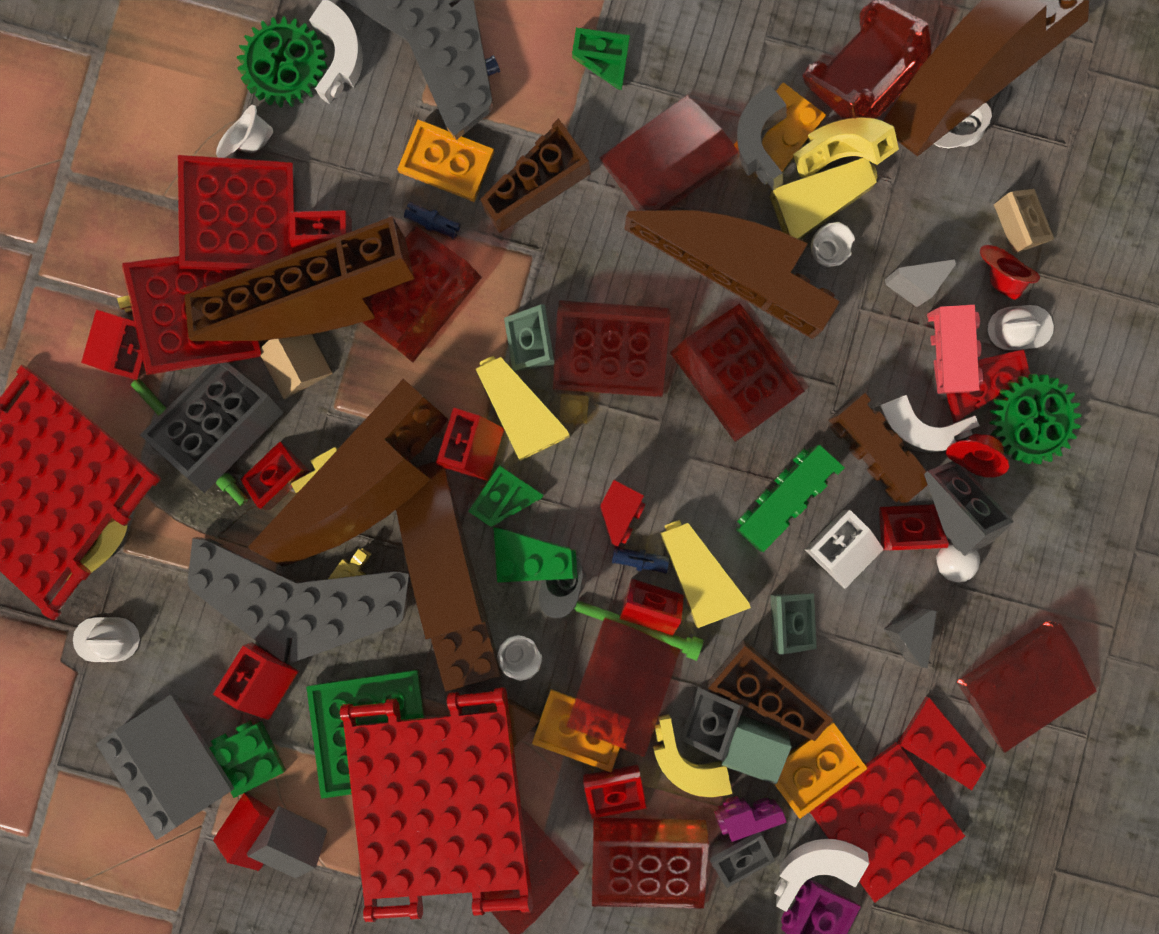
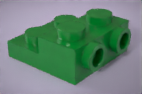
[209,720,286,798]

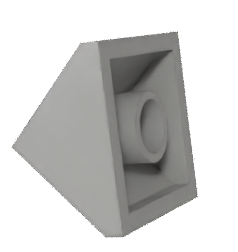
[885,259,956,307]

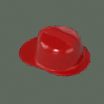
[980,245,1040,299]
[946,434,1010,478]

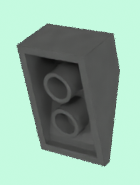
[924,461,1014,556]

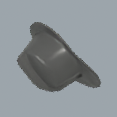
[539,556,586,618]

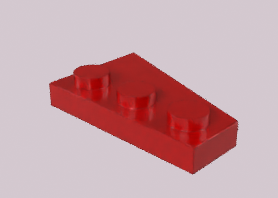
[946,349,1030,423]
[898,696,986,790]

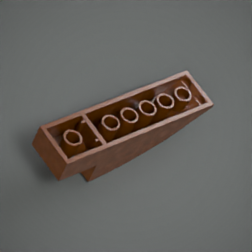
[883,0,1089,156]
[624,210,840,339]
[185,216,415,341]
[248,378,449,567]
[396,462,502,692]

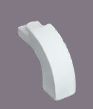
[309,0,363,104]
[874,395,980,452]
[774,839,869,912]

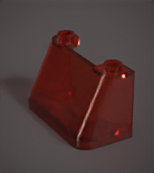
[802,0,932,120]

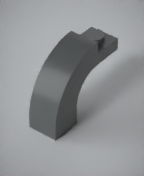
[737,85,787,190]

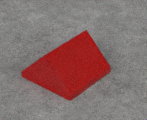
[240,441,310,510]
[879,504,949,551]
[619,578,684,635]
[583,764,646,819]
[213,792,275,871]

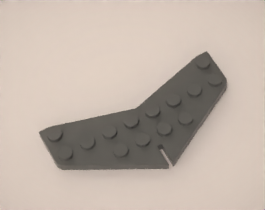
[339,0,493,140]
[188,537,411,664]

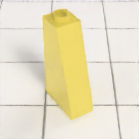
[769,158,878,240]
[476,356,570,461]
[660,520,751,628]

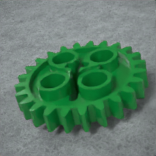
[237,16,328,108]
[989,374,1082,464]

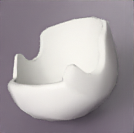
[811,222,855,267]
[936,539,980,583]
[497,635,542,681]

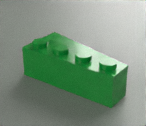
[736,445,845,552]

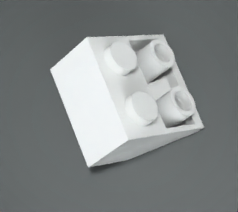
[804,510,884,589]

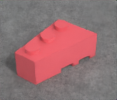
[927,305,983,394]

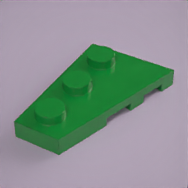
[494,527,578,583]

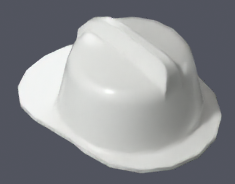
[934,103,992,148]
[216,105,273,158]
[988,305,1054,350]
[73,617,140,662]

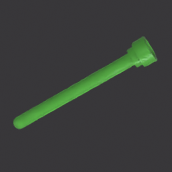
[574,601,704,661]

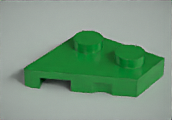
[572,27,630,90]
[468,465,544,527]

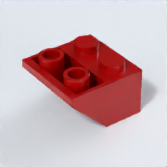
[290,210,352,254]
[81,309,143,380]
[435,407,504,481]
[600,480,646,547]
[213,642,299,720]

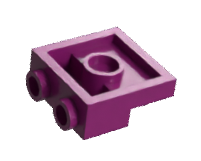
[714,796,787,842]
[781,879,861,934]

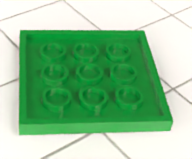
[306,669,425,799]

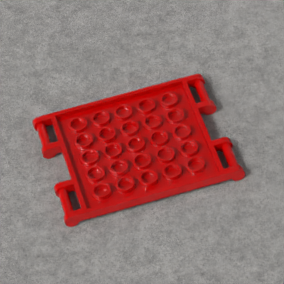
[0,365,161,620]
[340,687,533,922]

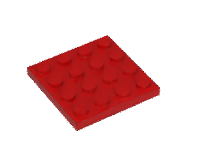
[177,155,294,271]
[122,256,261,375]
[810,742,966,903]

